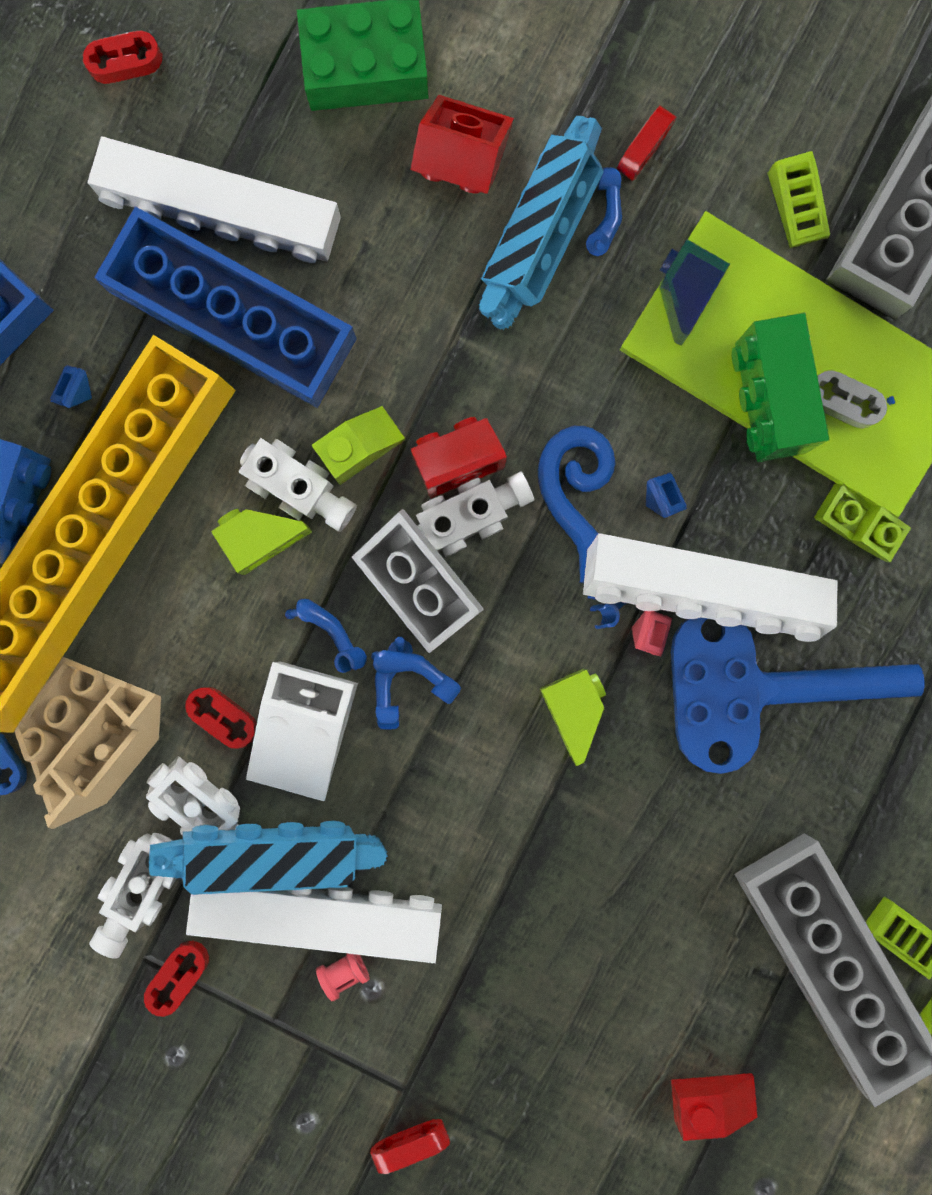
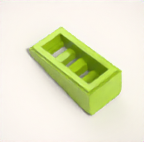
[767,151,830,248]
[866,897,932,980]

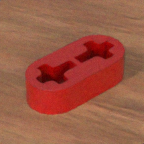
[83,31,162,84]
[616,105,677,181]
[185,687,257,749]
[144,941,209,1017]
[370,1119,451,1174]

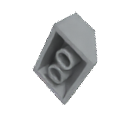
[352,509,484,653]

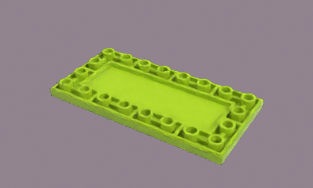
[620,211,932,518]

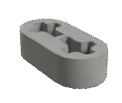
[818,370,887,429]

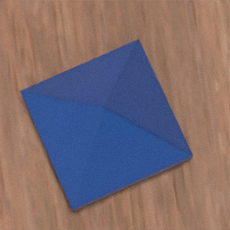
[50,365,92,408]
[646,472,687,518]

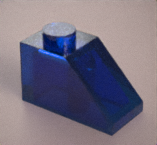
[659,239,730,346]

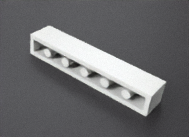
[87,136,341,263]
[583,533,838,642]
[186,887,442,964]

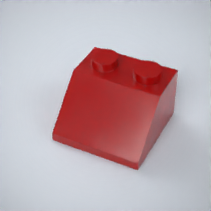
[410,95,514,194]
[411,417,507,499]

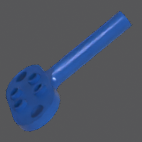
[671,617,925,774]

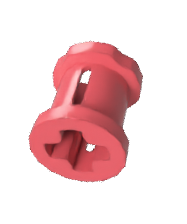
[316,953,370,1002]

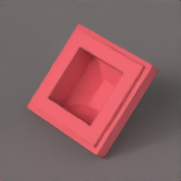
[631,611,672,657]

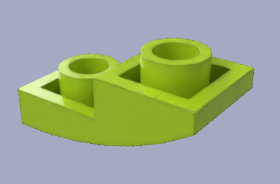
[814,484,911,562]

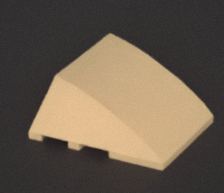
[14,657,161,829]

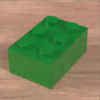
[297,0,429,111]
[732,313,830,462]

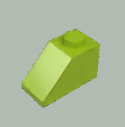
[312,406,406,485]
[211,509,312,575]
[540,669,606,766]

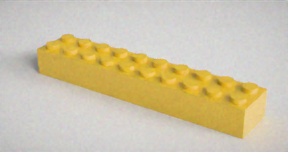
[0,335,236,733]

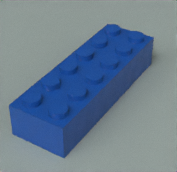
[94,206,357,408]

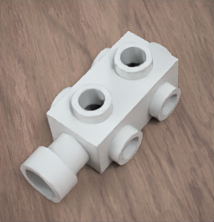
[239,438,357,532]
[416,471,535,557]
[146,756,240,835]
[89,833,177,958]

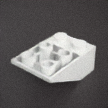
[246,661,358,801]

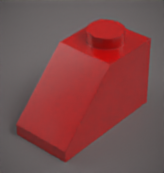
[671,1073,758,1141]

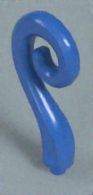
[538,426,615,600]

